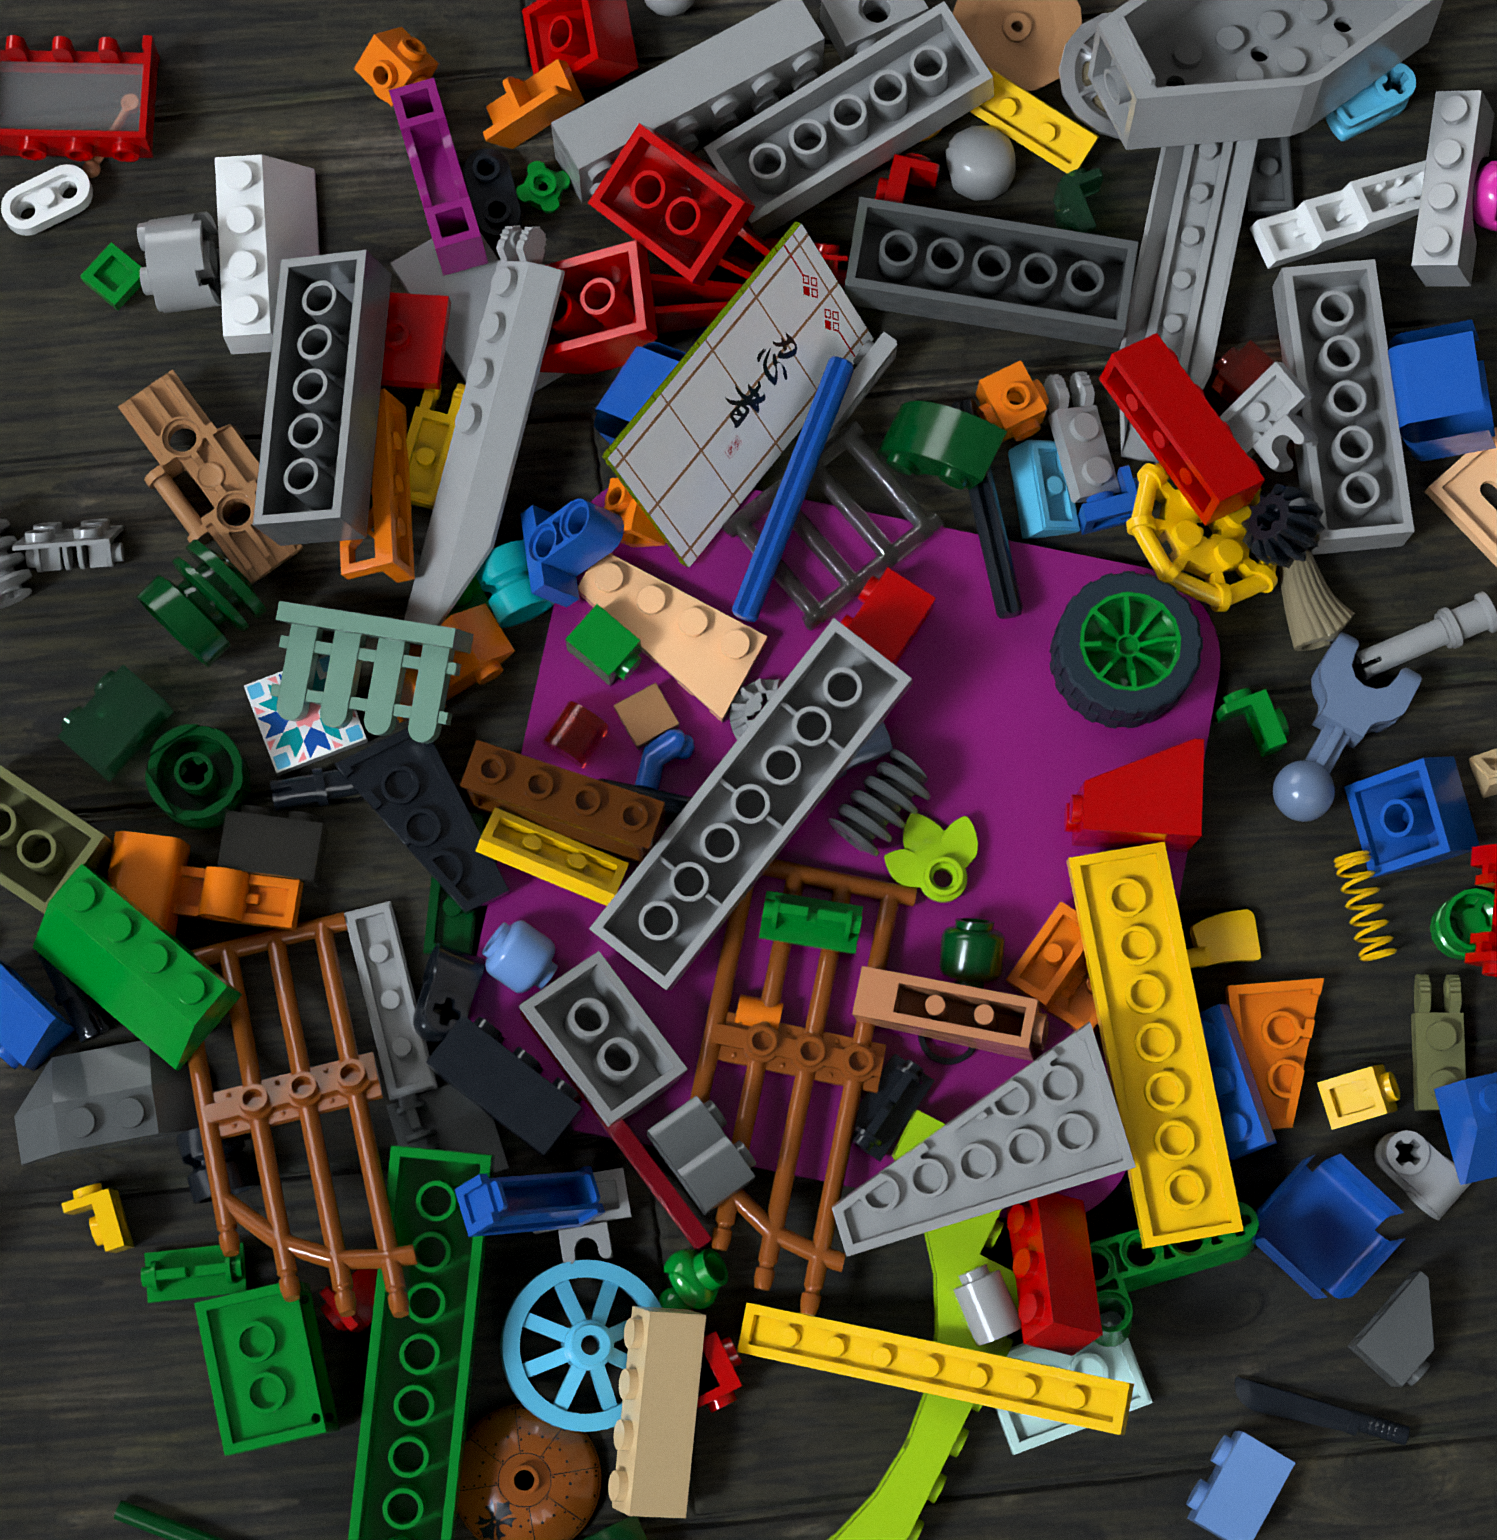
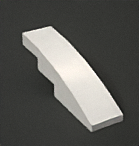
[1250,160,1426,269]

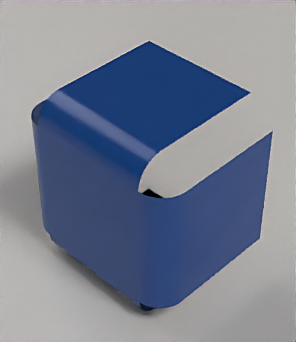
[1388,319,1496,461]
[594,342,693,449]
[1255,1154,1405,1299]

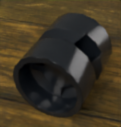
[176,1127,257,1204]

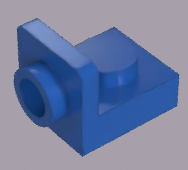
[1078,465,1139,535]

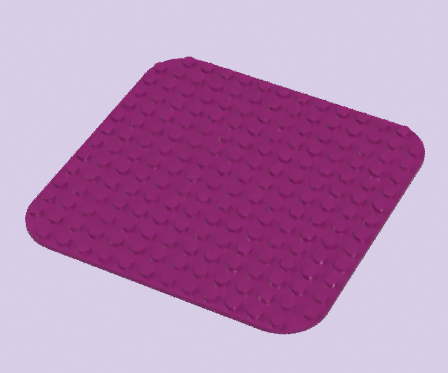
[468,487,1220,1219]

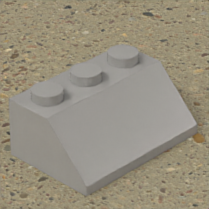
[519,951,688,1127]

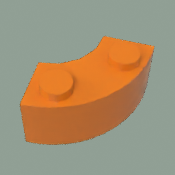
[371,603,515,723]

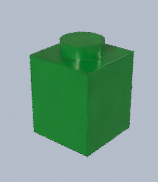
[565,604,642,686]

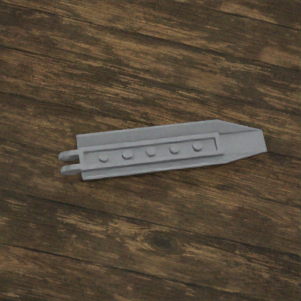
[1119,139,1258,464]
[404,226,565,626]

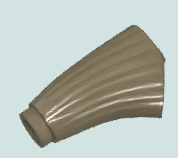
[1279,549,1355,651]

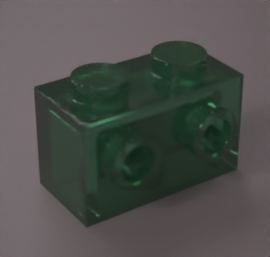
[57,665,174,782]

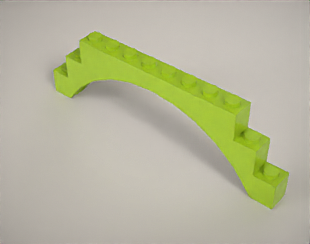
[826,1110,1019,1540]

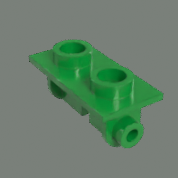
[759,891,863,954]
[141,1243,247,1303]

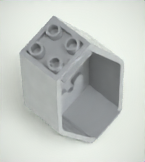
[1088,0,1443,150]

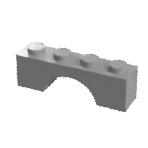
[1411,90,1495,287]

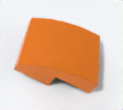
[1006,901,1099,1035]

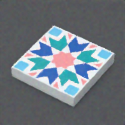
[244,655,368,776]

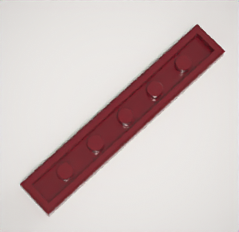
[520,1010,712,1251]

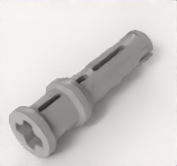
[1354,591,1497,680]

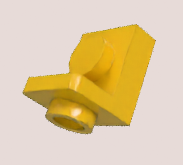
[1317,1064,1400,1130]
[61,1183,134,1253]

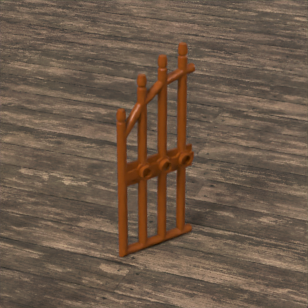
[676,859,917,1316]
[188,911,418,1318]

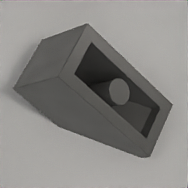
[1347,1271,1434,1387]

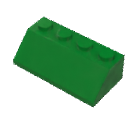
[32,863,242,1071]

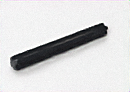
[951,399,1023,619]

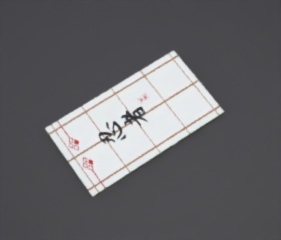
[602,222,873,568]

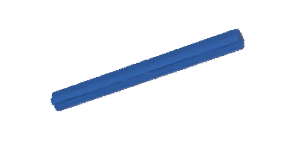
[732,356,854,622]

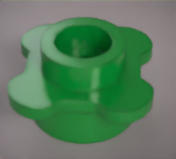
[516,161,570,213]

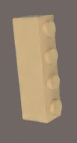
[608,1306,706,1518]

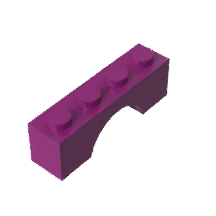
[389,78,488,276]

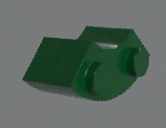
[877,401,1007,490]

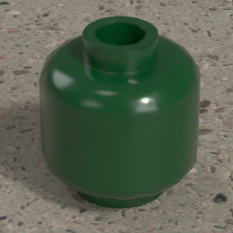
[939,918,1005,989]

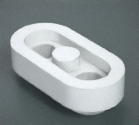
[1,164,93,236]

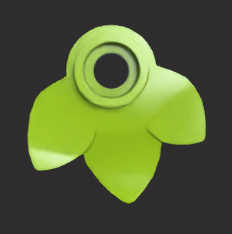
[884,813,978,903]

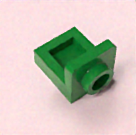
[1215,688,1289,758]

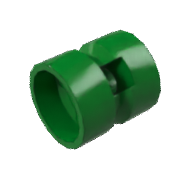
[1430,888,1494,960]

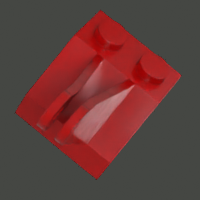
[588,123,778,286]
[540,240,750,374]

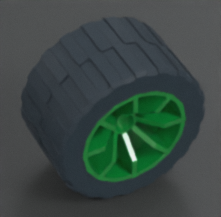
[1049,571,1203,729]

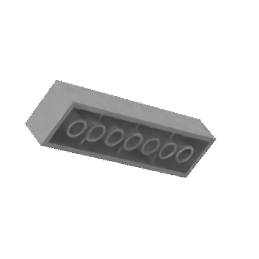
[589,618,913,990]

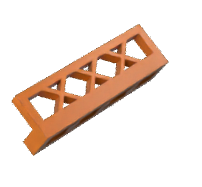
[340,388,415,583]

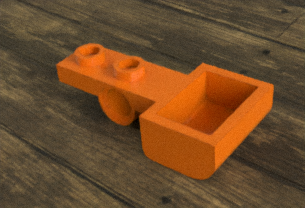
[107,831,304,937]

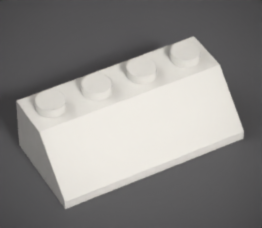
[215,154,320,354]

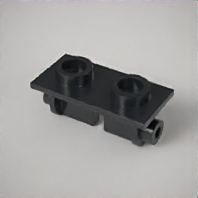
[852,1053,935,1162]

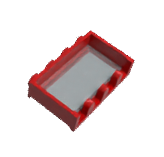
[0,35,160,162]

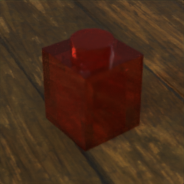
[1212,340,1274,405]

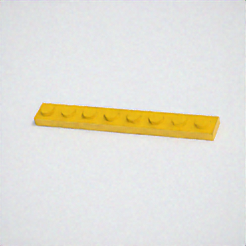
[737,1303,1134,1435]

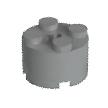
[137,212,222,314]

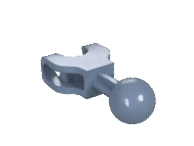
[1273,631,1422,822]

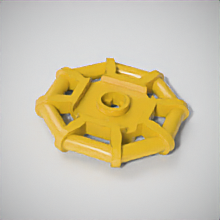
[1126,463,1278,612]

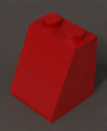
[1064,738,1204,852]

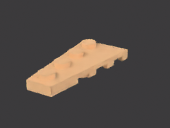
[578,554,768,722]

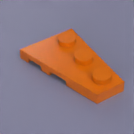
[1225,978,1324,1130]

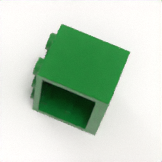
[194,1281,340,1456]

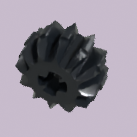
[1241,484,1325,568]

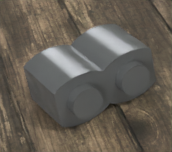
[647,1095,757,1215]

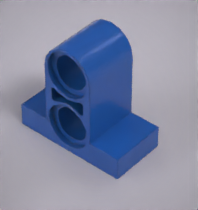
[520,498,624,608]

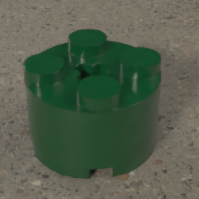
[145,724,251,830]

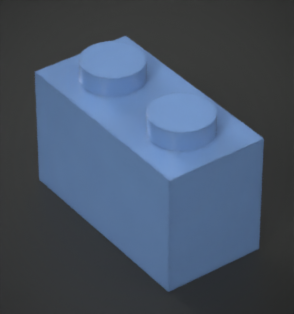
[1186,1431,1295,1540]

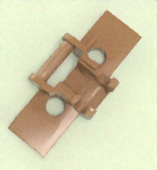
[118,369,304,584]

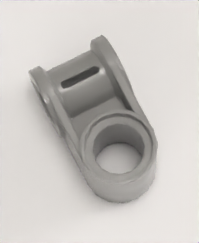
[1374,1130,1471,1220]

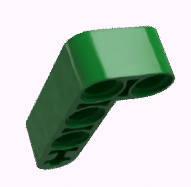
[1090,1202,1259,1347]

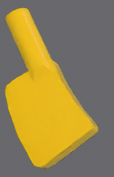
[1187,909,1261,968]

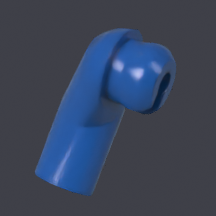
[635,729,695,790]

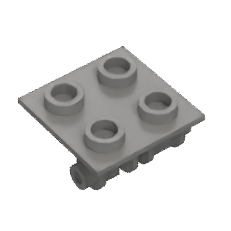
[12,518,124,572]

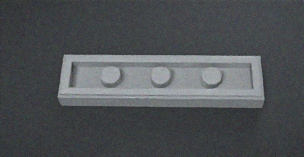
[344,901,438,1102]

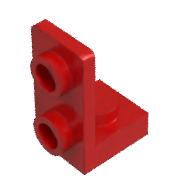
[319,1269,378,1333]

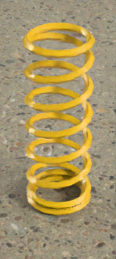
[1333,850,1397,961]

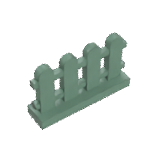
[270,601,474,744]

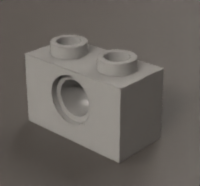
[820,0,929,62]

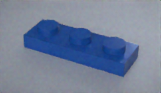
[1200,1004,1277,1160]

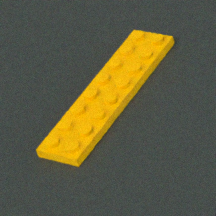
[1066,841,1244,1249]

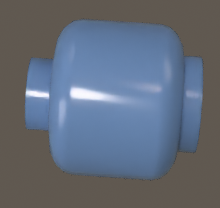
[482,920,558,994]

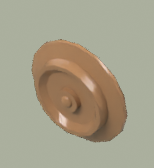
[953,0,1082,92]

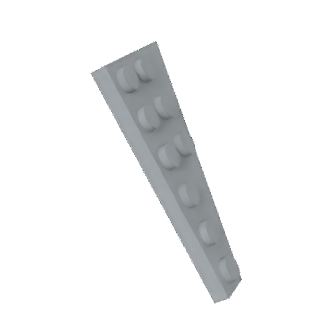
[832,1022,1136,1256]

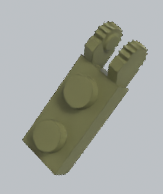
[1411,974,1466,1111]

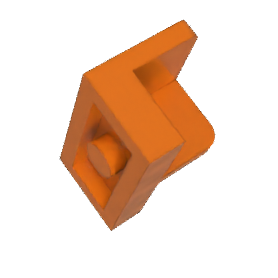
[483,59,585,149]

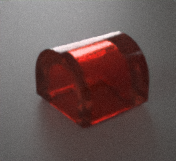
[542,701,609,769]

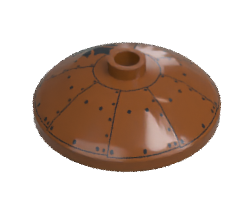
[458,1403,602,1540]

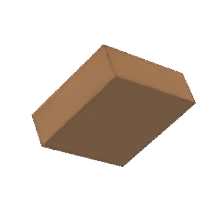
[614,683,679,750]

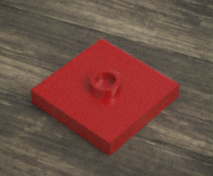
[381,292,451,390]

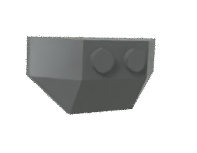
[14,1041,199,1166]

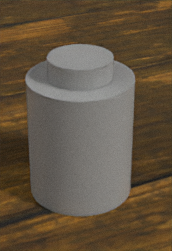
[953,1264,1021,1346]

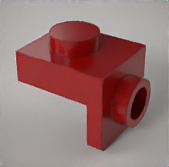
[875,153,940,204]
[697,1331,742,1413]

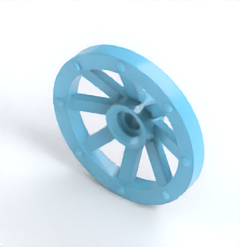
[500,1260,662,1432]

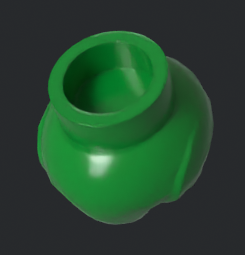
[658,1248,728,1311]

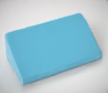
[1008,440,1080,539]

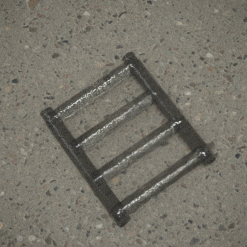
[722,421,944,631]

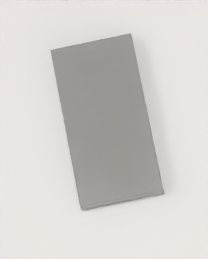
[390,232,566,392]

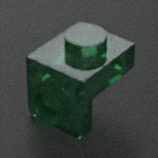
[1053,168,1104,234]

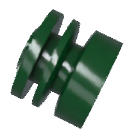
[136,539,267,667]

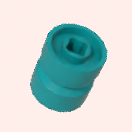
[476,540,554,628]

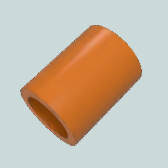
[735,994,784,1031]

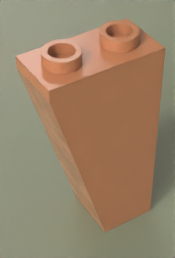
[852,966,1049,1061]

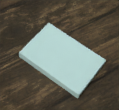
[995,1310,1153,1455]

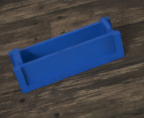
[455,1166,605,1237]

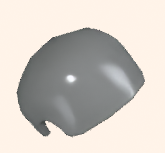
[946,125,1016,201]

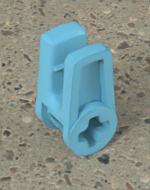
[1326,63,1416,142]

